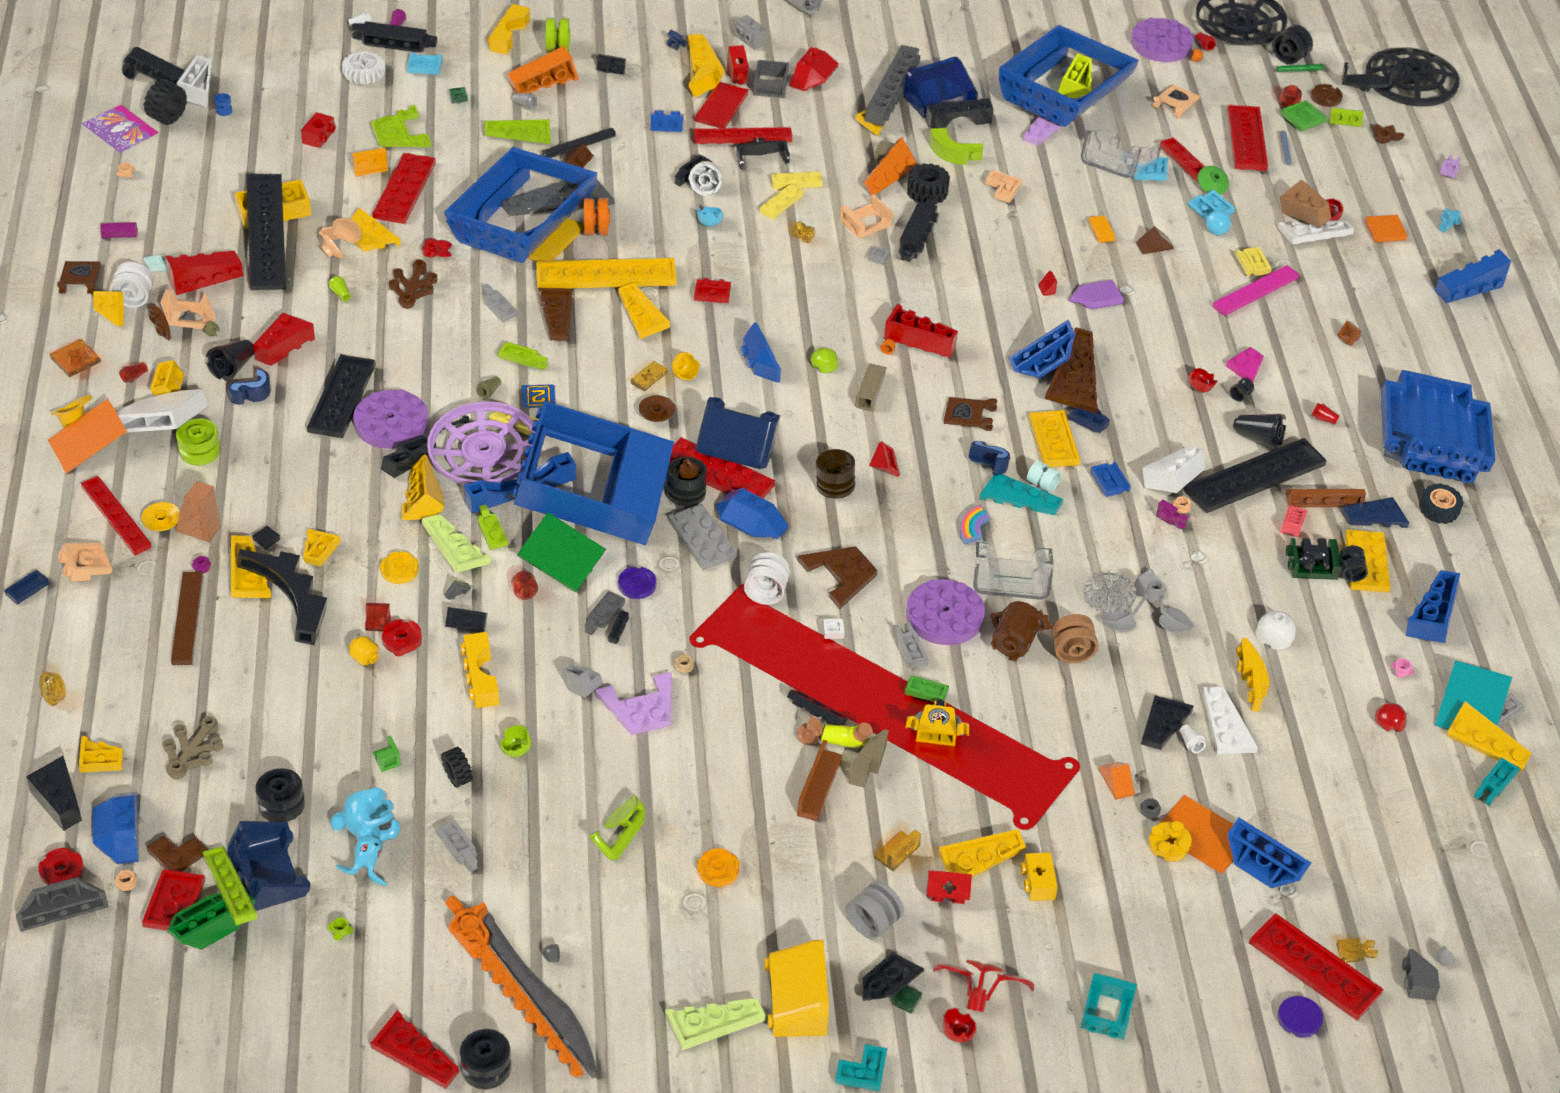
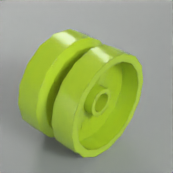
[546,18,571,53]
[176,418,220,466]

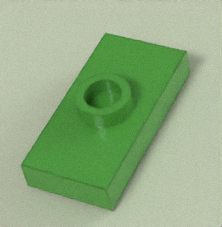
[905,675,949,702]

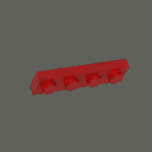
[1160,137,1205,182]

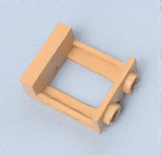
[840,194,893,239]
[161,289,216,329]

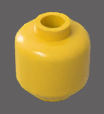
[349,636,379,666]

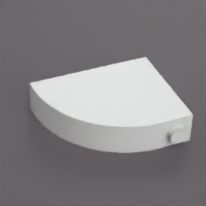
[116,389,208,432]

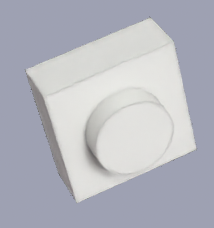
[823,619,845,639]

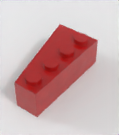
[884,304,958,357]

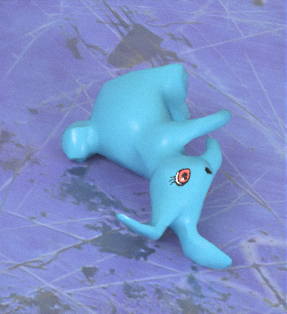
[330,788,400,886]

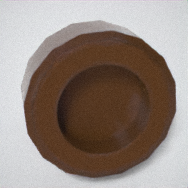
[679,459,698,479]

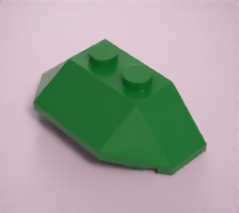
[167,893,255,950]

